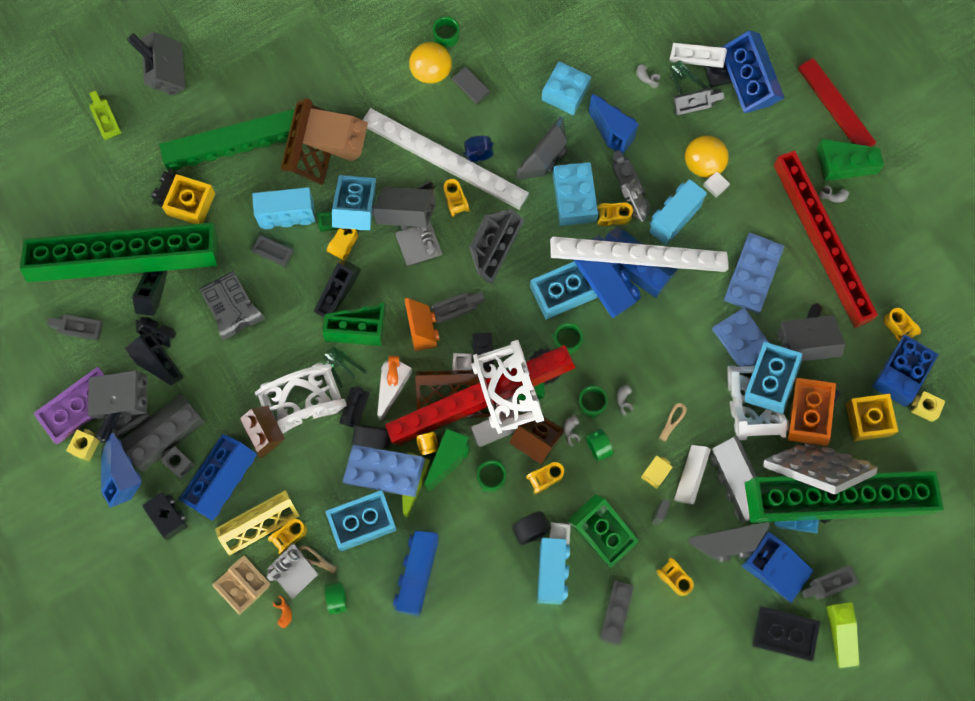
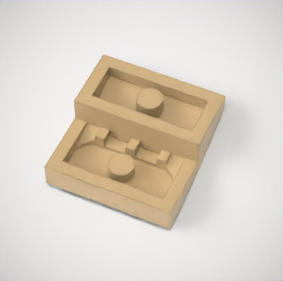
[213,556,271,615]

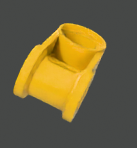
[444,179,470,217]
[597,202,633,227]
[327,228,358,261]
[884,308,921,342]
[416,432,439,455]
[526,462,564,494]
[268,519,307,555]
[656,557,694,596]

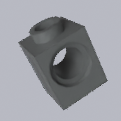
[160,446,195,479]

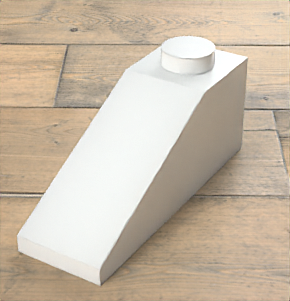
[377,360,412,421]

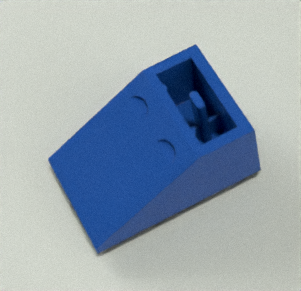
[589,94,639,155]
[871,334,939,407]
[101,433,142,508]
[742,531,814,603]

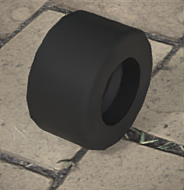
[352,425,388,449]
[512,511,551,545]

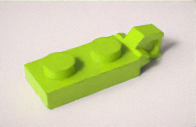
[89,90,122,140]

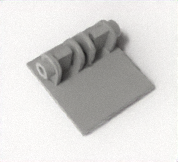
[621,178,650,222]
[395,221,442,267]
[266,543,318,599]

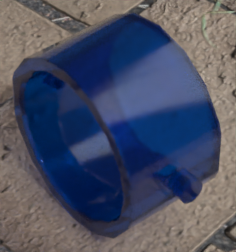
[464,136,494,162]

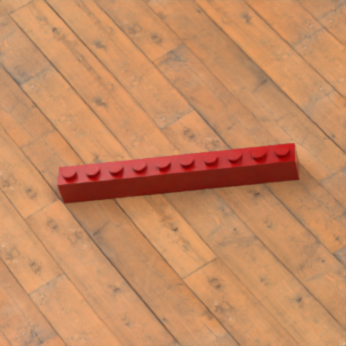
[773,150,878,329]
[385,345,576,446]

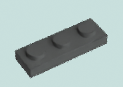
[600,580,634,645]

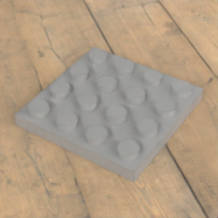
[763,443,877,494]

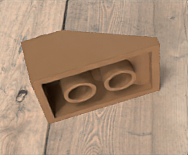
[303,108,368,162]

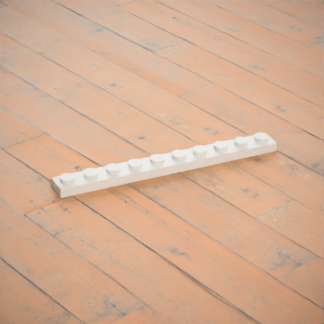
[363,108,529,210]
[550,237,729,272]

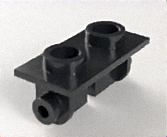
[151,168,181,207]
[136,317,177,348]
[339,386,370,428]

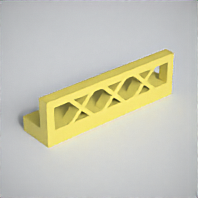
[215,490,300,556]

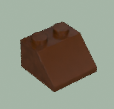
[240,405,285,459]
[509,416,564,464]

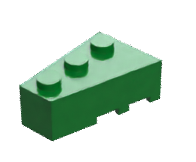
[816,139,884,181]
[322,302,386,346]

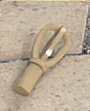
[659,403,687,442]
[299,546,337,574]

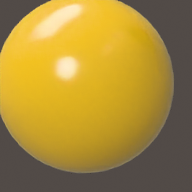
[409,42,452,83]
[685,135,729,178]

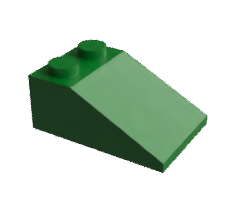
[424,429,471,492]
[567,494,639,568]

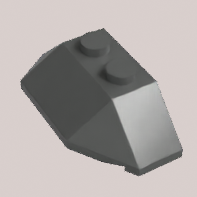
[516,116,567,180]
[469,209,524,284]
[688,522,770,562]

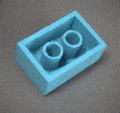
[552,162,598,226]
[332,175,376,230]
[649,179,707,246]
[252,187,316,229]
[530,262,597,320]
[745,342,803,414]
[325,490,397,551]
[537,538,570,604]

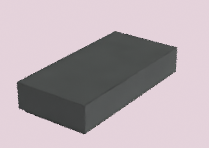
[452,67,490,105]
[251,235,294,267]
[651,499,670,526]

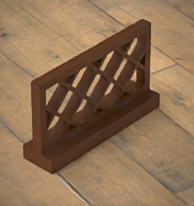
[280,98,331,185]
[415,369,491,418]

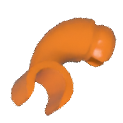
[387,355,400,386]
[272,596,292,628]

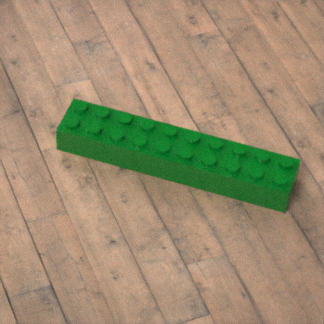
[19,223,218,283]
[745,471,944,523]

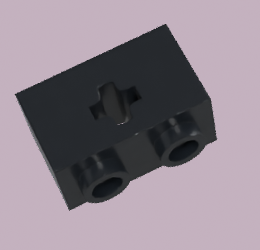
[142,492,188,540]

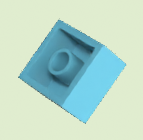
[541,61,591,116]

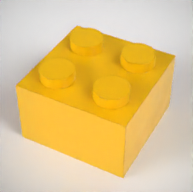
[162,174,215,224]
[845,394,899,441]

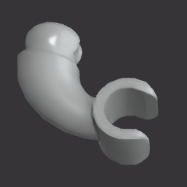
[636,64,660,88]
[819,186,849,203]
[617,385,633,416]
[564,415,580,447]

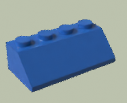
[721,30,785,113]
[604,226,678,298]
[573,235,642,318]
[178,434,257,521]
[393,531,439,617]

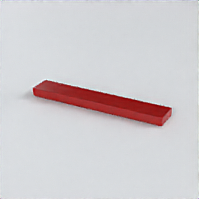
[798,58,877,147]

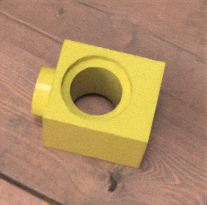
[911,391,945,422]
[66,429,100,462]
[641,456,673,489]

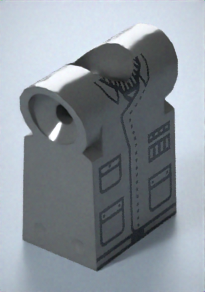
[199,271,265,341]

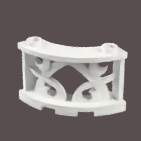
[471,340,544,434]
[255,363,347,433]
[728,366,789,440]

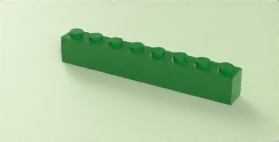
[159,109,295,171]

